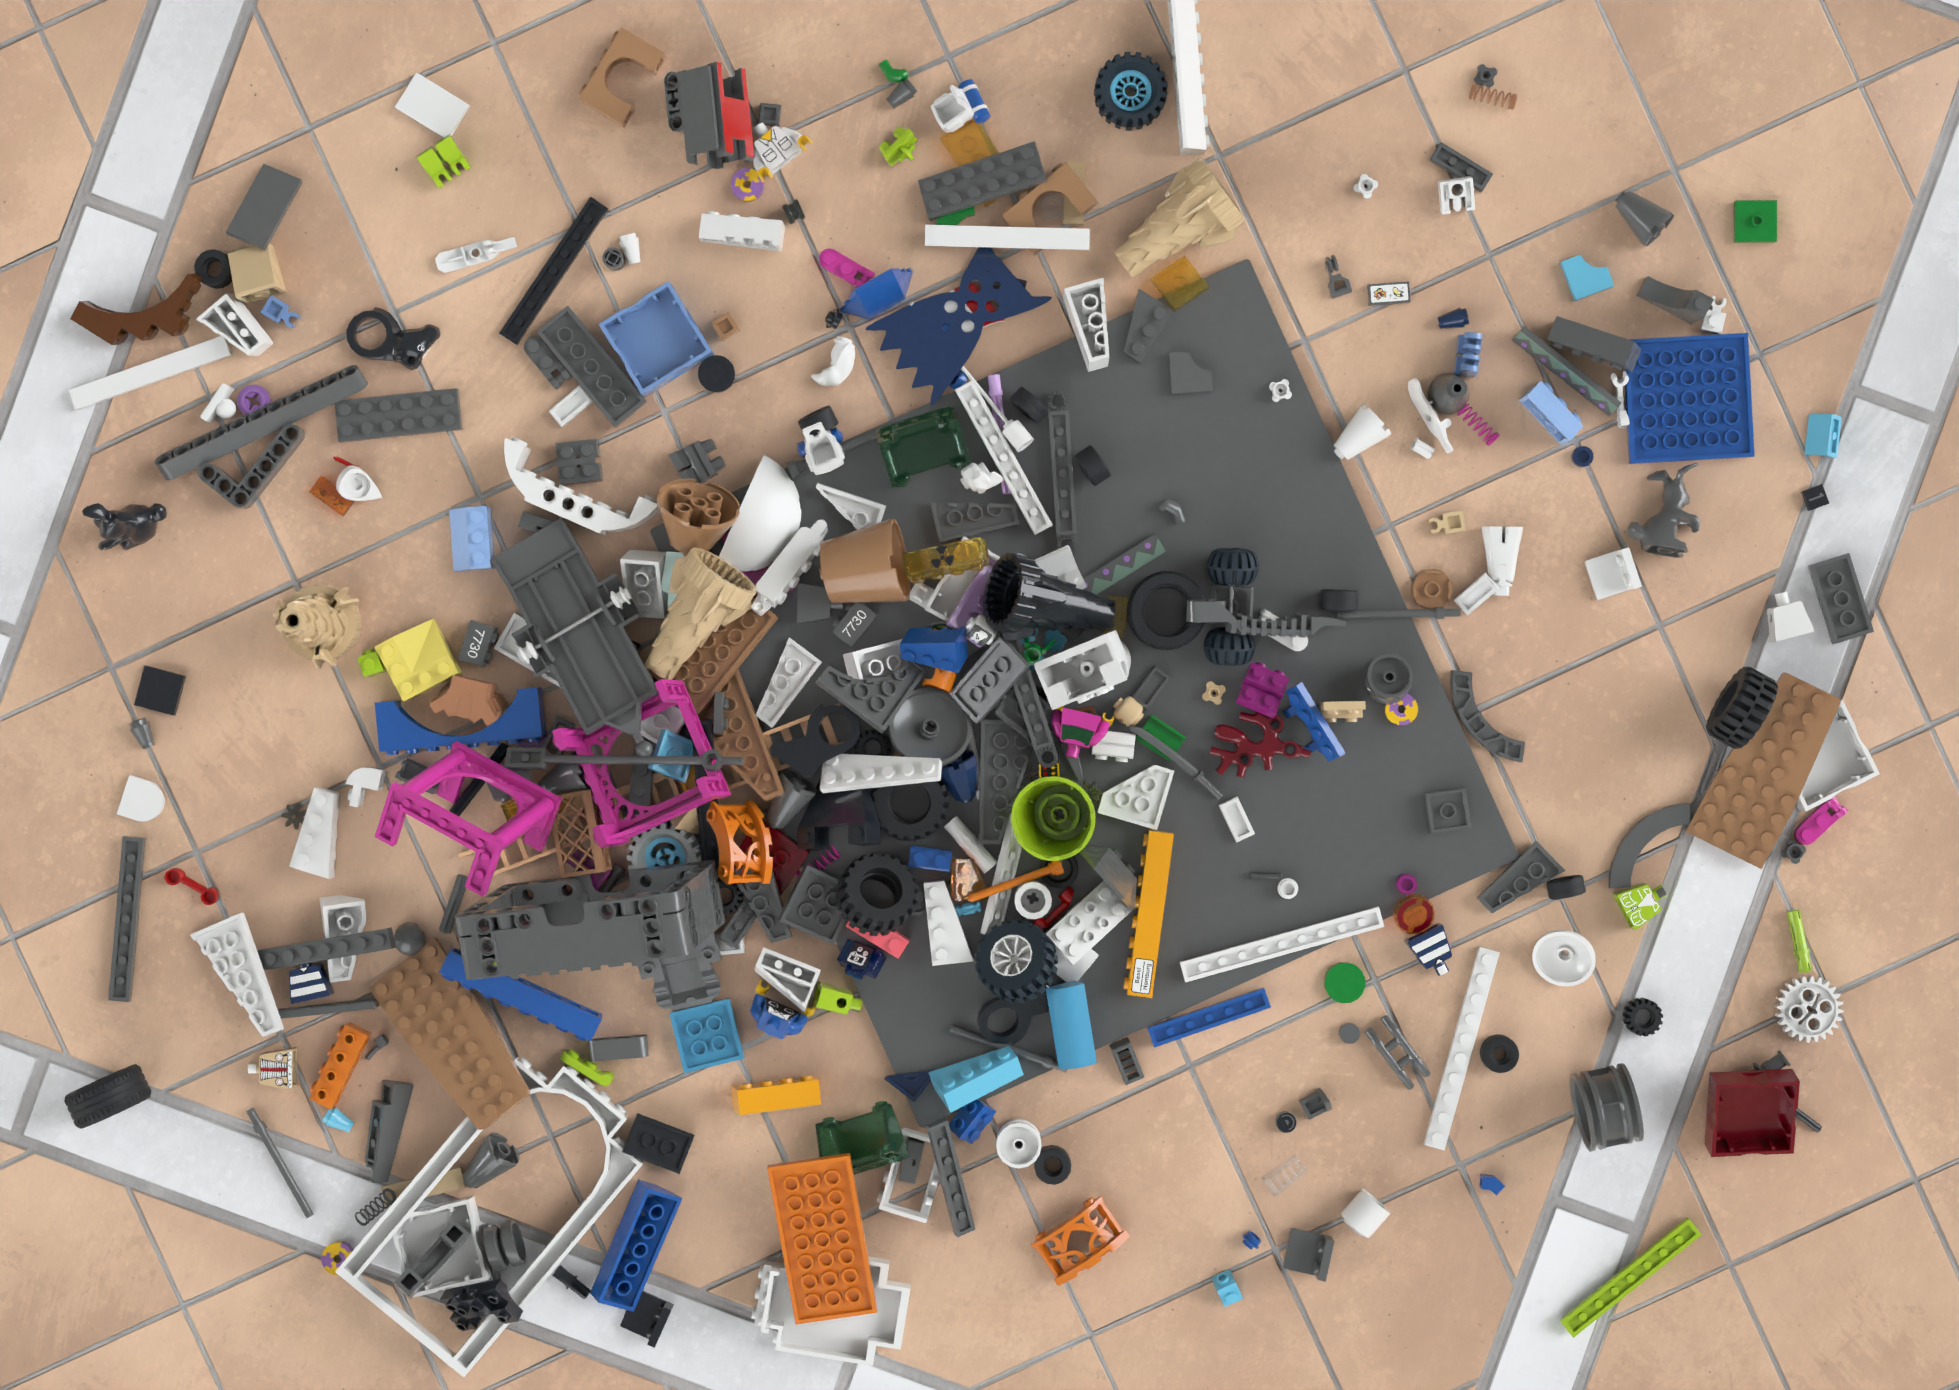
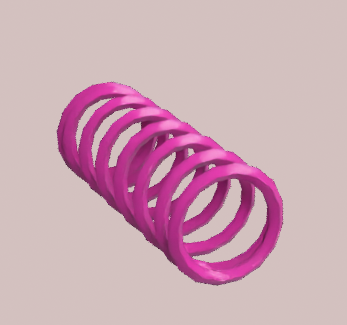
[1457,403,1500,446]
[796,845,841,877]

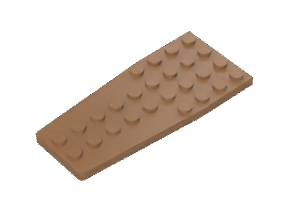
[1685,672,1841,869]
[369,938,530,1130]

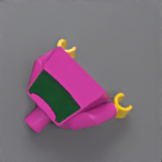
[1051,706,1115,759]

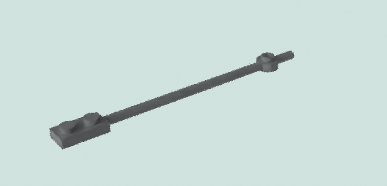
[504,747,744,772]

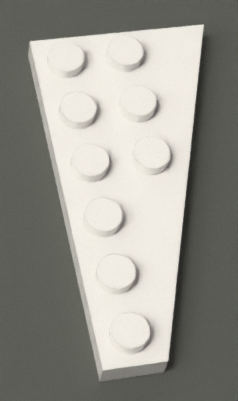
[190,913,284,1037]

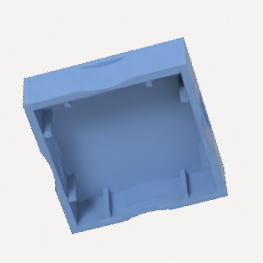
[599,281,715,397]

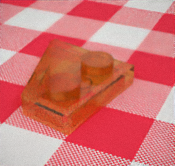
[952,858,989,901]

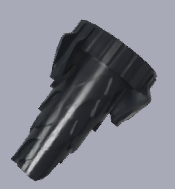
[983,553,1116,640]

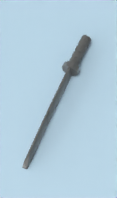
[1129,727,1223,800]

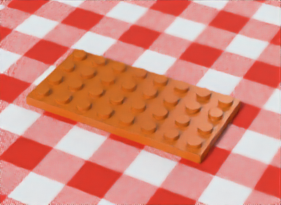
[767,1153,878,1324]

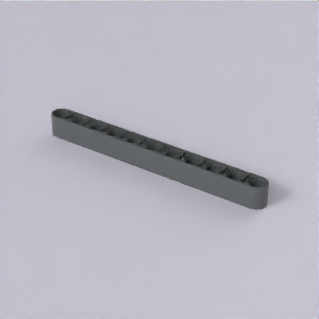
[155,365,368,480]

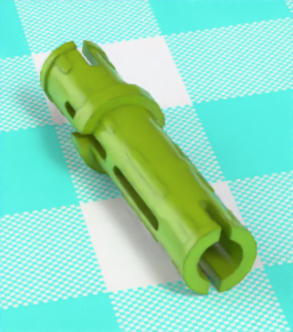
[1787,910,1812,973]

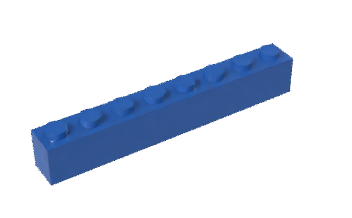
[439,946,602,1041]

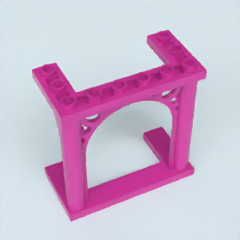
[552,679,731,848]
[375,741,562,897]

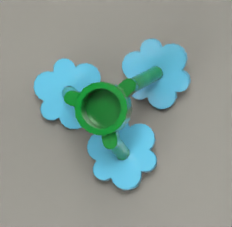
[1020,628,1067,672]

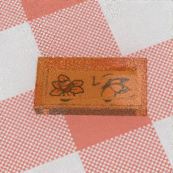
[309,476,355,516]

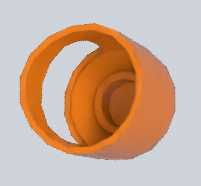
[922,666,957,693]

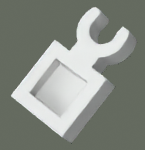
[1700,296,1727,335]

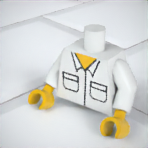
[753,122,813,183]

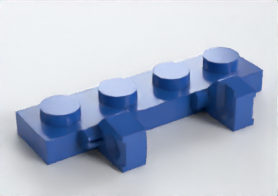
[1283,682,1345,762]

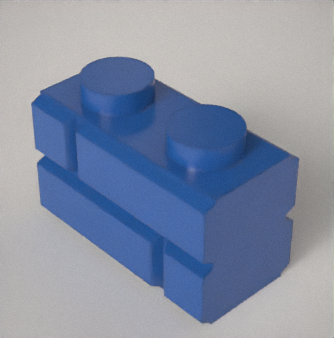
[908,845,952,872]

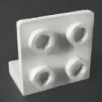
[1035,545,1087,589]
[1584,547,1642,600]

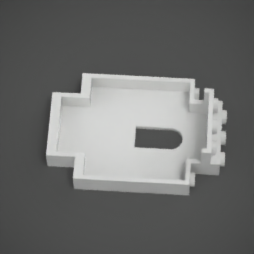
[751,1256,911,1366]

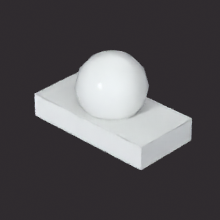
[200,383,236,423]

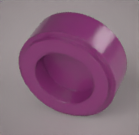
[1395,874,1417,895]

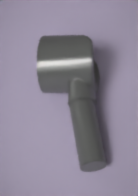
[365,1034,388,1060]

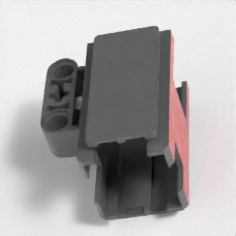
[664,62,754,169]

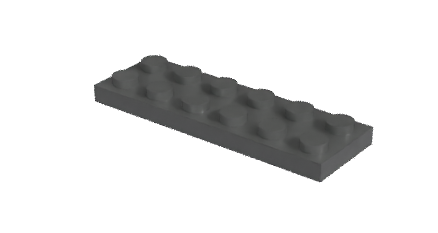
[918,141,1047,221]
[536,306,647,428]
[334,388,463,443]

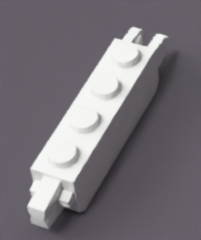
[751,519,828,616]

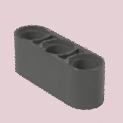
[588,1035,649,1061]

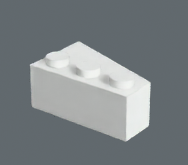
[196,293,274,356]

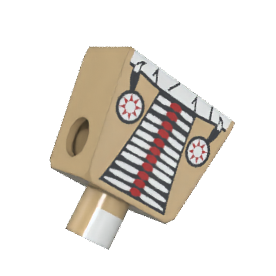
[248,1047,297,1089]

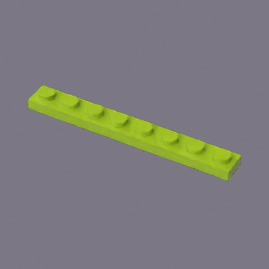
[1559,1217,1702,1338]

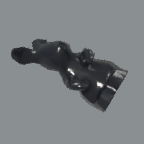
[82,503,167,550]

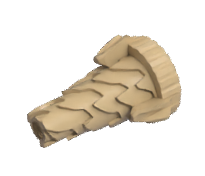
[1114,157,1246,277]
[645,548,757,680]
[273,585,362,669]

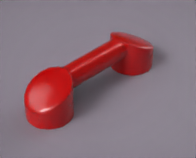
[164,868,219,905]
[1032,886,1074,930]

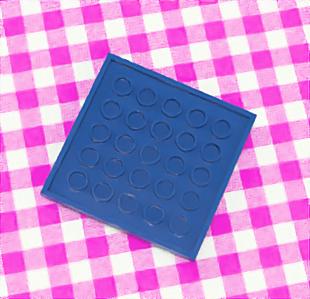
[1624,333,1755,464]

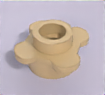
[1202,681,1226,705]

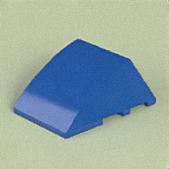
[840,268,913,320]

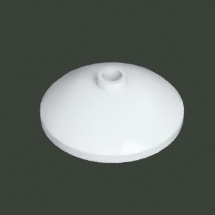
[1532,930,1596,986]

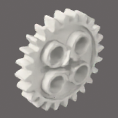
[1774,975,1844,1043]

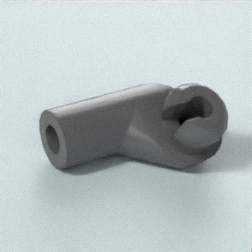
[1159,499,1185,524]

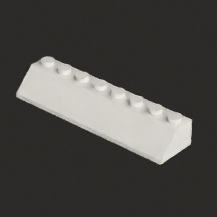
[1167,0,1210,156]

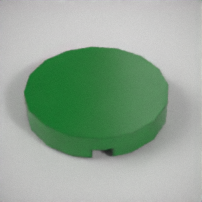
[1324,962,1366,1003]

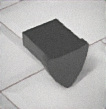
[1299,1088,1332,1120]

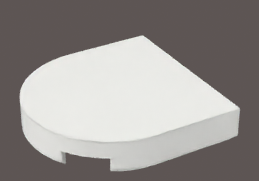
[117,775,165,822]

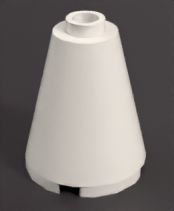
[1334,404,1391,460]

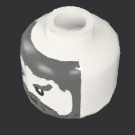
[965,615,997,646]

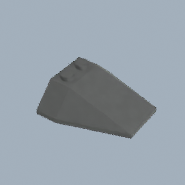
[1080,845,1137,910]

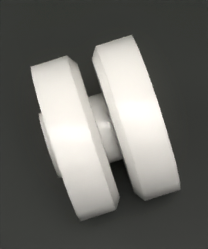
[996,1118,1042,1168]

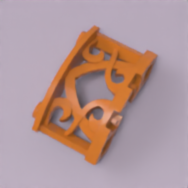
[706,800,773,885]
[1031,1196,1130,1286]

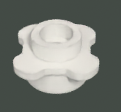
[1353,174,1378,199]
[1269,379,1292,402]

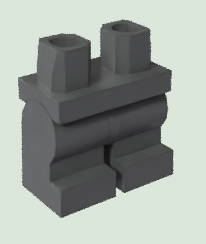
[669,439,726,484]

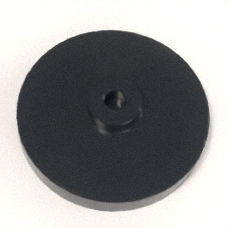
[698,355,735,393]

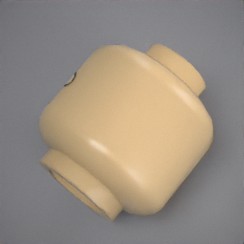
[1113,696,1144,727]

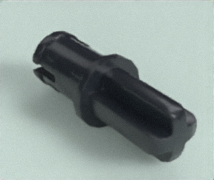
[552,1265,591,1299]

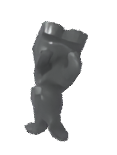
[1628,463,1700,558]

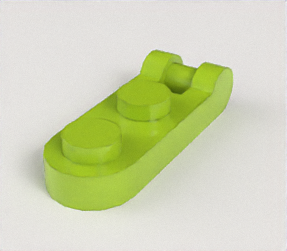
[560,1049,614,1086]

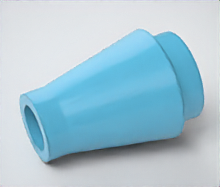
[322,1107,354,1133]

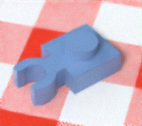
[260,295,301,328]

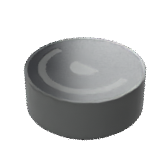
[1275,1111,1297,1133]

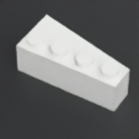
[699,211,785,252]

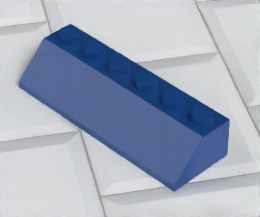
[590,1180,682,1312]

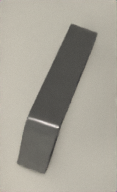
[198,424,305,509]

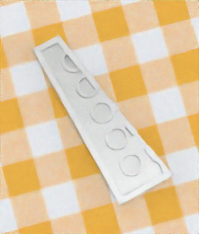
[820,754,942,793]

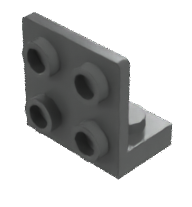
[1283,1228,1334,1282]

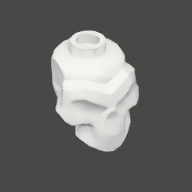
[960,462,1003,494]

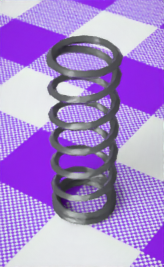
[355,1188,396,1226]

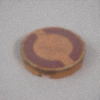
[1393,894,1435,934]

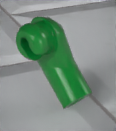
[879,60,908,83]

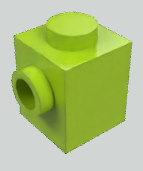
[357,649,387,677]

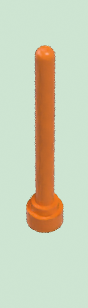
[968,861,1064,902]

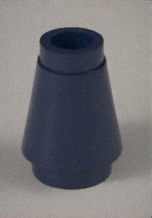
[1438,308,1469,329]

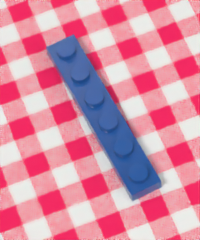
[1147,987,1271,1048]

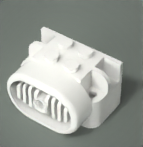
[1033,630,1131,710]

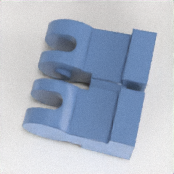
[1454,332,1483,377]

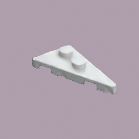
[816,483,886,530]

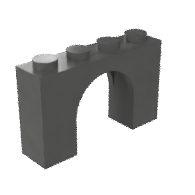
[394,1219,469,1300]

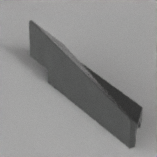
[365,1080,414,1183]

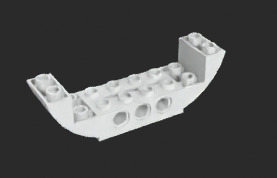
[504,437,660,536]

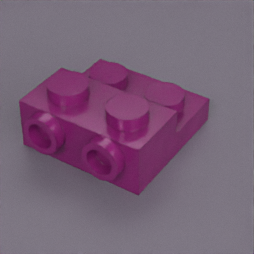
[1235,662,1289,719]

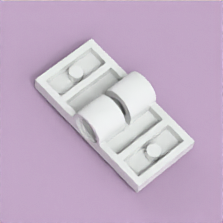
[1045,880,1132,966]

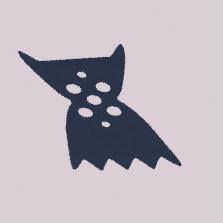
[866,247,1052,406]

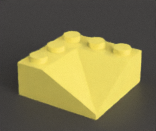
[375,618,463,702]

